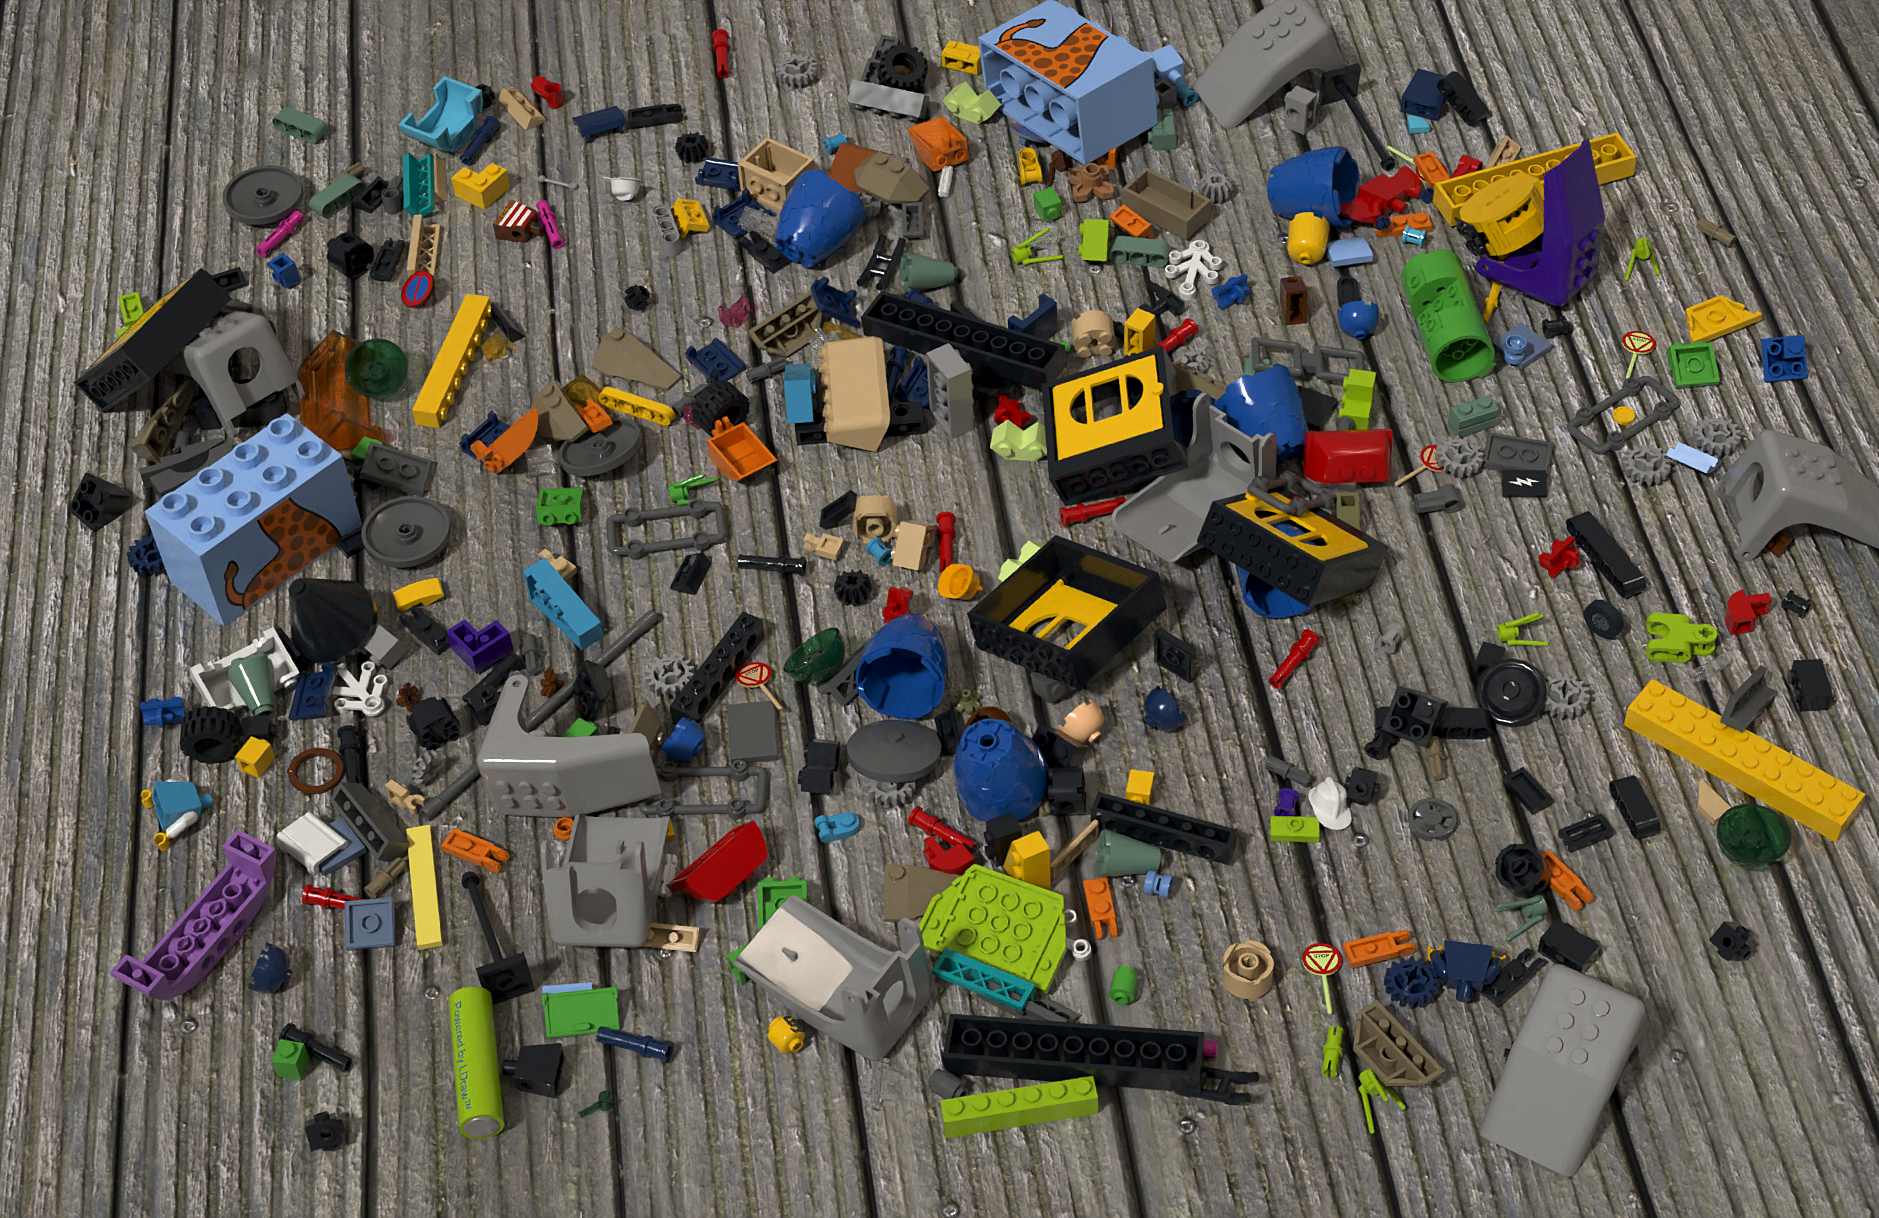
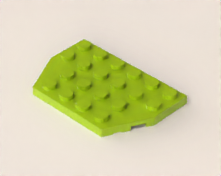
[918,864,1067,994]

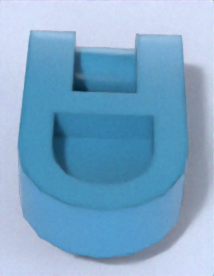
[815,812,860,843]

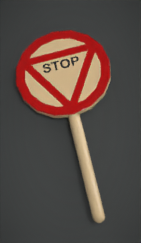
[1395,445,1444,486]
[735,662,782,710]

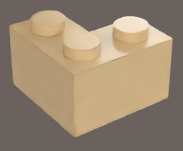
[891,520,937,571]

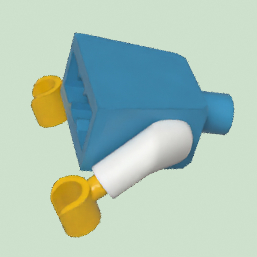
[141,779,212,851]

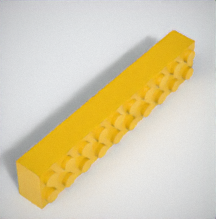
[1433,132,1637,227]
[1624,679,1866,842]

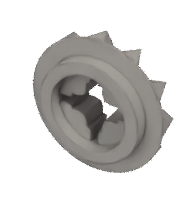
[1175,349,1209,373]
[412,750,443,786]

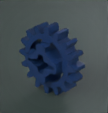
[127,533,165,576]
[1384,956,1440,1009]

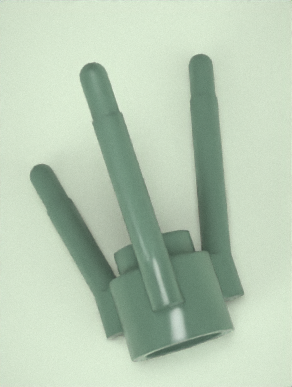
[1493,895,1547,942]

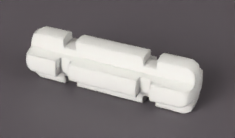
[938,166,953,198]
[659,854,678,898]

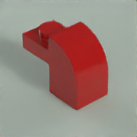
[1724,590,1772,636]
[923,835,975,876]

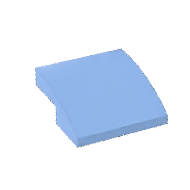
[1325,237,1373,267]
[1666,442,1722,474]

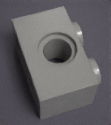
[1283,86,1317,135]

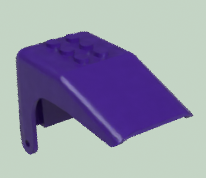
[1476,138,1605,306]

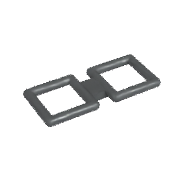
[1251,337,1365,383]

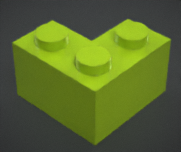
[1078,219,1111,262]
[1338,369,1376,430]

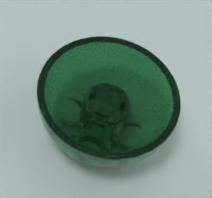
[345,338,408,399]
[783,627,845,684]
[1716,804,1792,870]

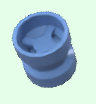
[1503,334,1527,364]
[1144,870,1173,899]

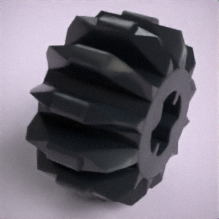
[675,131,709,163]
[834,569,872,607]

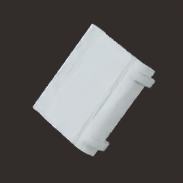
[276,811,349,876]

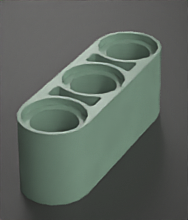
[272,107,328,144]
[309,174,366,218]
[1109,236,1170,267]

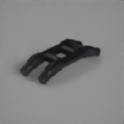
[856,234,906,291]
[1174,1066,1259,1105]

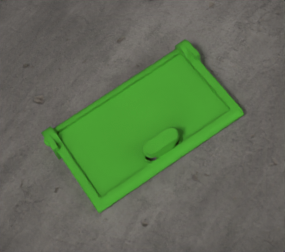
[541,985,620,1038]

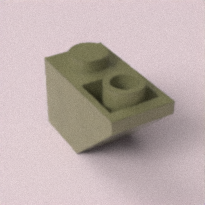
[1335,492,1360,530]

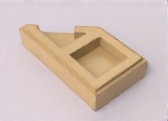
[1697,780,1733,825]

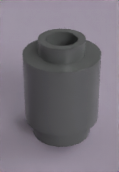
[928,1068,967,1099]

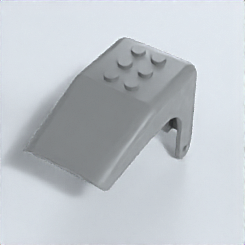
[1192,0,1346,129]
[163,311,306,439]
[1111,392,1277,562]
[1715,429,1879,562]
[477,675,664,818]
[541,814,670,948]
[732,895,931,1061]
[1479,964,1649,1177]

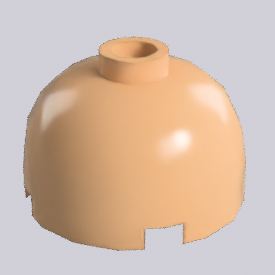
[1057,699,1104,743]

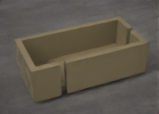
[1122,167,1211,240]

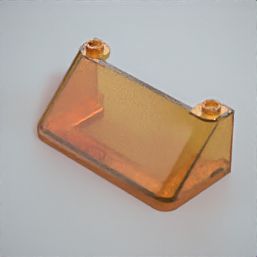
[298,329,383,452]

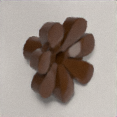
[540,668,565,698]
[396,682,421,712]

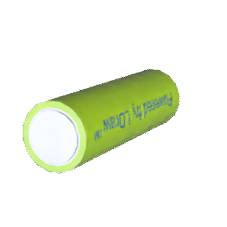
[448,986,504,1139]

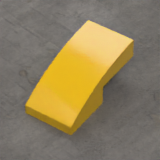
[393,578,444,613]

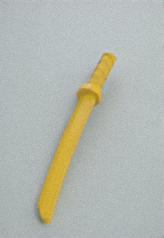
[1482,258,1506,325]

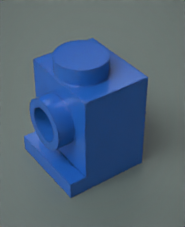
[267,253,300,288]

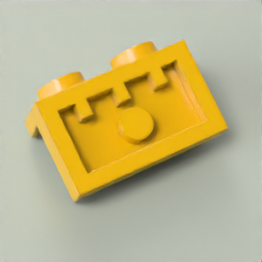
[671,198,710,239]

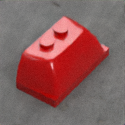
[1303,429,1393,484]
[666,820,768,903]

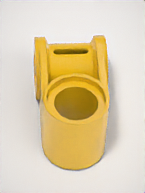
[1019,148,1042,185]

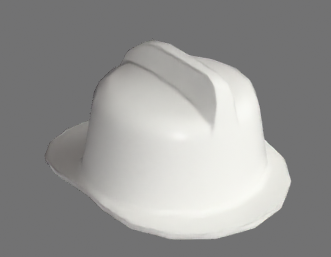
[603,177,644,201]
[1308,777,1352,830]

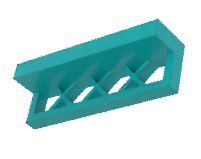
[403,153,435,217]
[932,948,1036,1012]

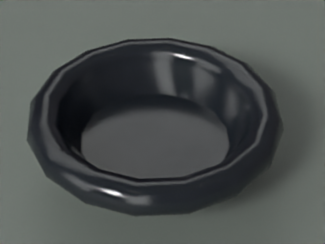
[1476,658,1547,727]

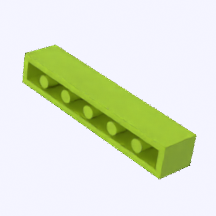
[940,1076,1098,1139]

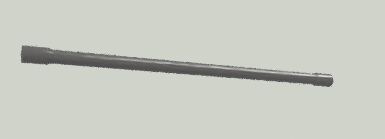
[419,610,658,820]

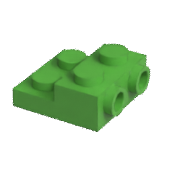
[1666,341,1720,389]
[536,487,584,526]
[757,877,808,931]

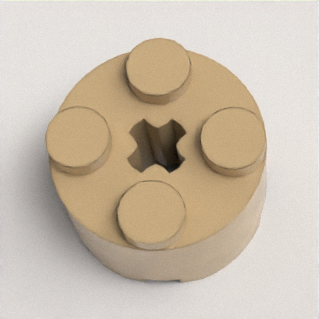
[1071,310,1116,358]
[853,495,898,545]
[1222,940,1274,1001]

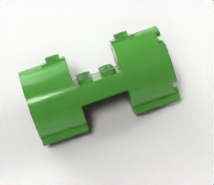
[1401,249,1496,382]

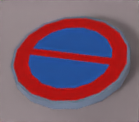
[1009,124,1046,145]

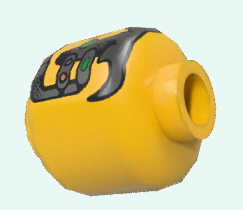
[768,1016,805,1054]

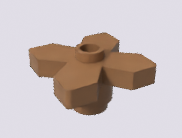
[1068,163,1114,202]

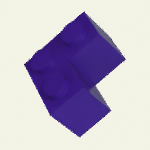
[446,619,514,674]

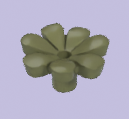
[1335,590,1362,608]
[951,689,981,715]

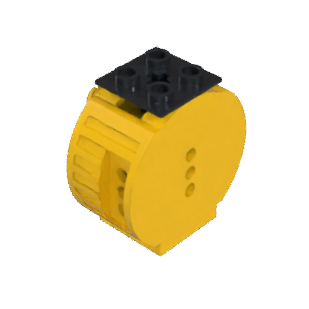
[1454,171,1544,259]

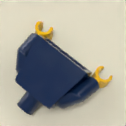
[1427,940,1506,1002]

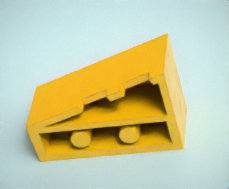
[1003,831,1051,891]

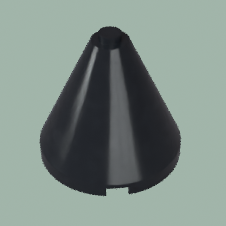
[289,578,378,665]

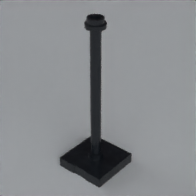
[1318,63,1395,171]
[461,871,535,1005]

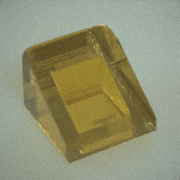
[480,332,508,362]

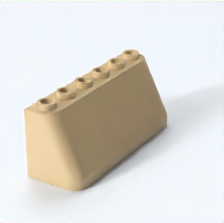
[818,336,890,452]

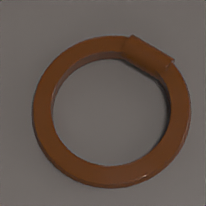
[287,748,344,794]

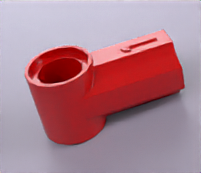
[531,75,564,109]
[1450,155,1483,179]

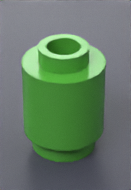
[1109,966,1138,1005]

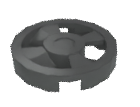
[1408,798,1456,841]

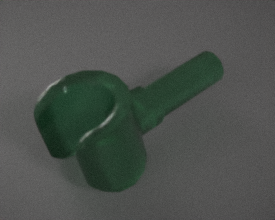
[578,1090,613,1118]

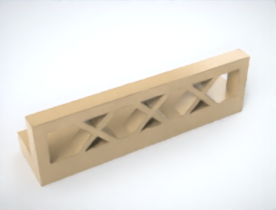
[407,214,441,284]

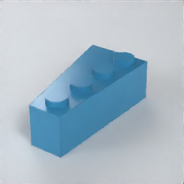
[784,363,816,424]
[523,557,604,651]

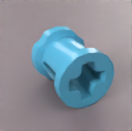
[1402,225,1428,248]

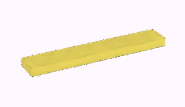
[406,825,443,950]

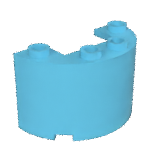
[398,76,483,152]

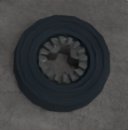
[1584,599,1624,639]

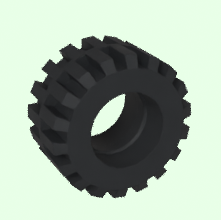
[877,43,928,93]
[692,380,750,438]
[179,706,241,764]

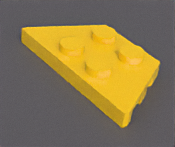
[1685,295,1762,344]

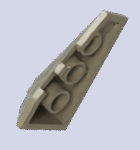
[591,327,682,391]
[131,381,197,464]
[884,864,961,922]

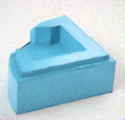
[1407,115,1430,134]

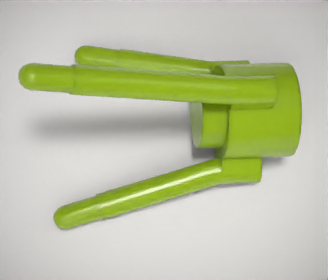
[1011,227,1064,266]
[1624,237,1660,281]
[1497,612,1549,646]
[1358,1068,1406,1134]

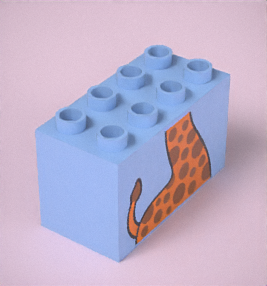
[978,0,1160,165]
[144,413,362,627]

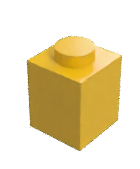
[235,736,275,778]
[1126,769,1154,806]

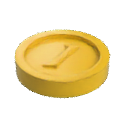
[1613,406,1635,425]

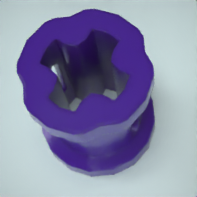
[1274,788,1300,817]

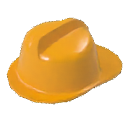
[937,564,983,600]

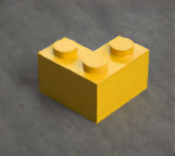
[451,163,510,210]

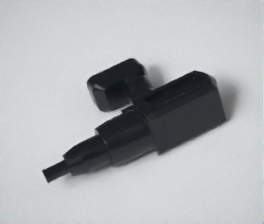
[1139,280,1185,316]

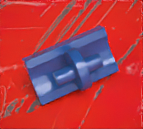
[1211,274,1251,309]
[140,697,186,728]

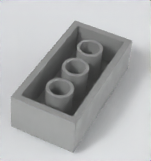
[926,343,975,439]

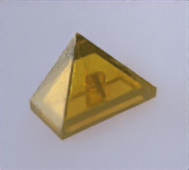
[564,374,602,407]

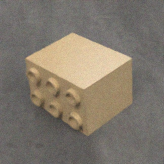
[738,137,815,212]

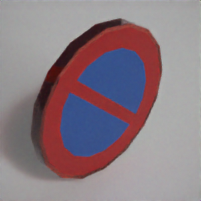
[401,270,435,308]

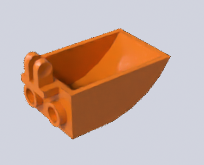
[907,116,969,172]
[470,406,538,475]
[707,416,777,481]

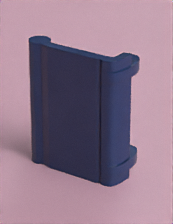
[572,106,626,143]
[695,157,741,192]
[712,188,773,239]
[810,277,861,328]
[685,338,747,384]
[896,356,930,410]
[459,411,510,464]
[288,662,338,721]

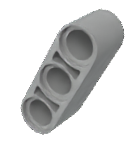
[652,204,682,257]

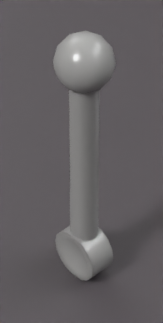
[538,175,577,191]

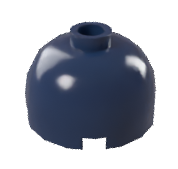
[1143,685,1188,732]
[248,942,293,994]

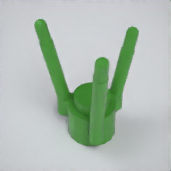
[669,473,719,506]

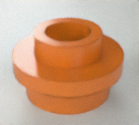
[553,817,574,840]

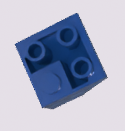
[1761,335,1807,382]

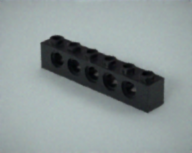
[795,401,925,446]
[669,612,765,725]
[1091,792,1237,865]

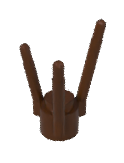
[1048,149,1072,186]

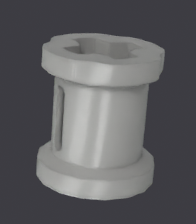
[1377,623,1405,654]

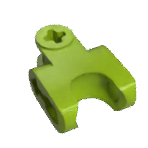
[1646,613,1718,663]

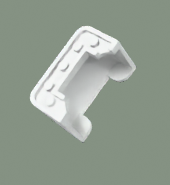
[190,627,300,713]

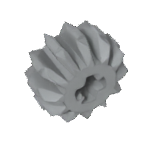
[1199,171,1233,204]

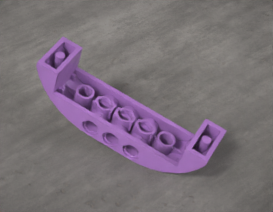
[110,829,277,1000]

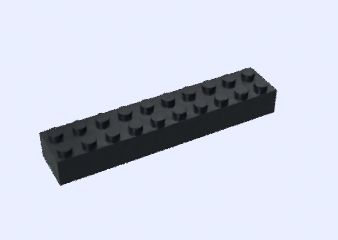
[861,291,1067,389]
[943,1014,1205,1093]

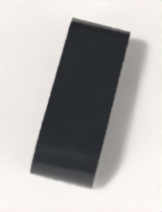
[1437,71,1488,126]
[1609,775,1661,839]

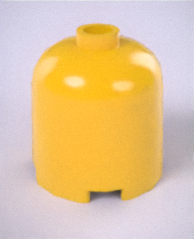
[1287,212,1330,265]

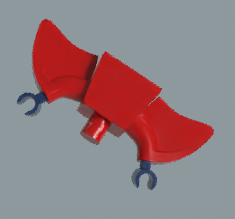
[1338,166,1434,230]

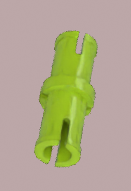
[1321,1025,1344,1078]

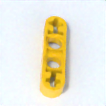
[598,387,675,426]

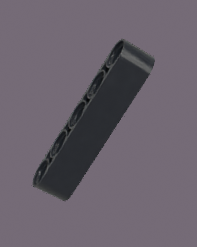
[1566,511,1646,598]
[1374,706,1491,740]

